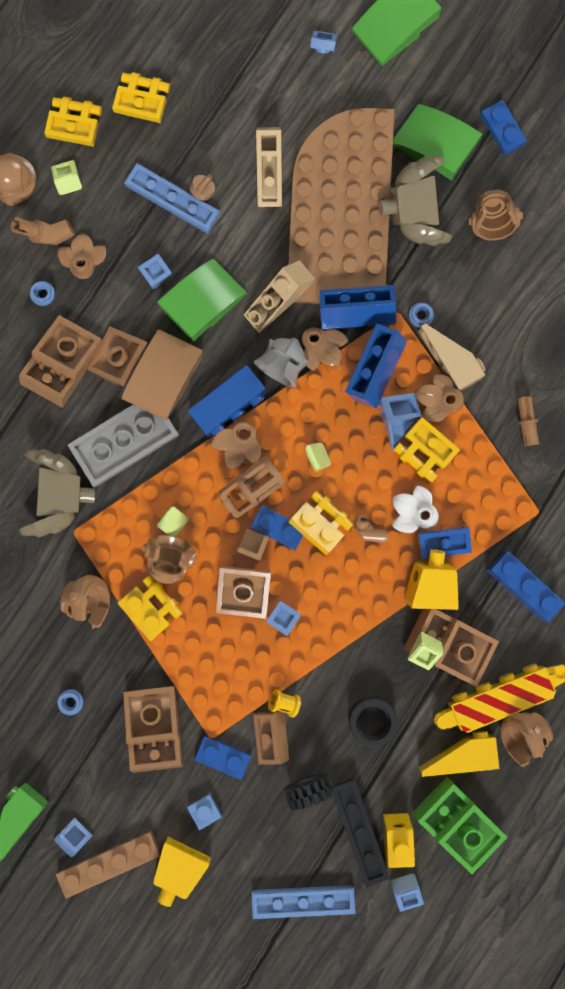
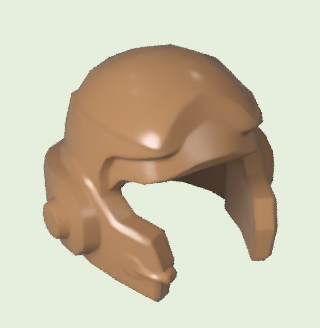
[0,153,36,206]
[468,190,523,240]
[143,535,198,584]
[60,575,110,629]
[500,712,553,767]

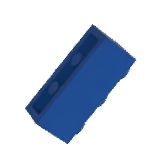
[320,285,396,329]
[345,323,407,409]
[188,365,266,438]
[486,551,565,622]

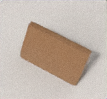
[253,711,289,765]

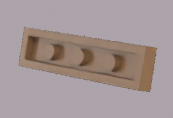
[56,830,161,899]

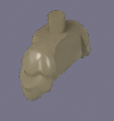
[378,155,453,246]
[19,449,95,538]

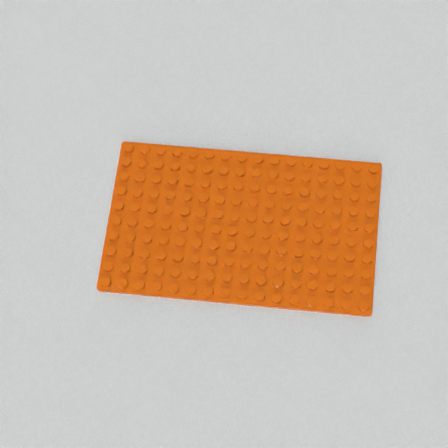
[74,313,539,738]

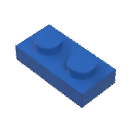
[480,100,527,156]
[251,505,303,551]
[418,526,472,559]
[195,735,251,780]

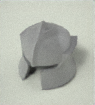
[254,338,309,388]

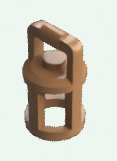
[218,456,286,518]

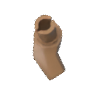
[11,217,75,245]

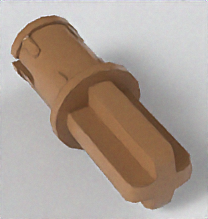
[518,396,540,446]

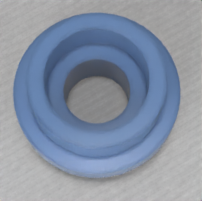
[30,281,55,306]
[409,303,434,328]
[58,689,84,715]

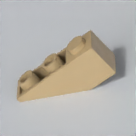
[244,260,315,333]

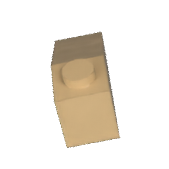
[256,127,282,207]
[418,323,485,391]

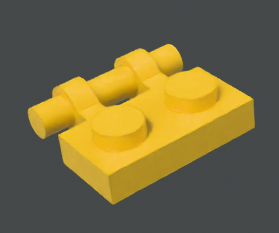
[112,72,170,123]
[44,97,102,147]
[394,417,460,483]
[289,491,354,556]
[118,575,183,642]

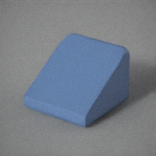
[54,818,93,857]
[391,873,424,912]

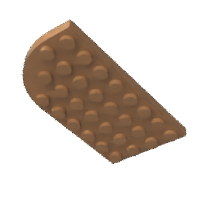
[288,108,394,304]

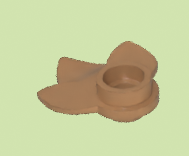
[58,234,106,279]
[302,327,348,371]
[415,374,464,422]
[212,421,261,469]

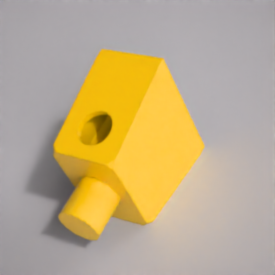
[404,549,458,610]
[383,813,415,868]
[153,837,211,907]

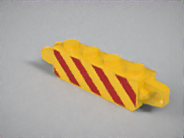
[433,663,565,733]

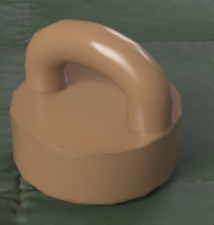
[190,174,215,201]

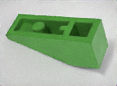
[0,783,49,862]

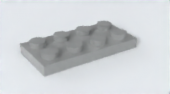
[68,404,179,488]

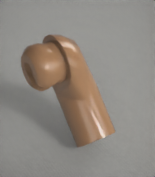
[354,515,387,542]

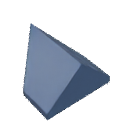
[378,393,422,452]

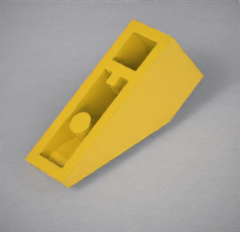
[419,731,499,777]

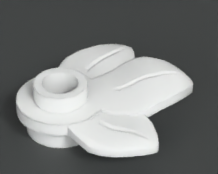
[392,486,439,533]

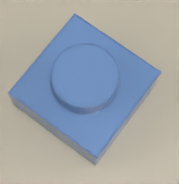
[310,30,337,53]
[138,254,173,289]
[266,601,301,636]
[187,793,222,830]

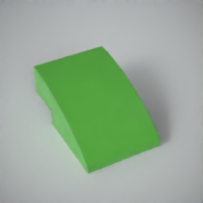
[352,0,441,66]
[393,104,482,181]
[157,259,247,342]
[412,777,508,874]

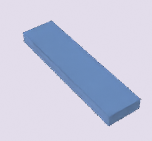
[124,163,220,234]
[251,885,355,919]

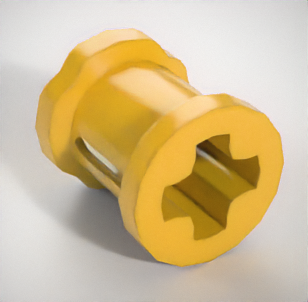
[268,689,301,718]

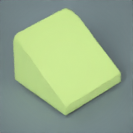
[51,160,82,195]
[305,443,331,472]
[157,506,189,537]
[408,632,444,670]

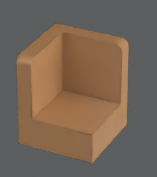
[236,528,270,561]

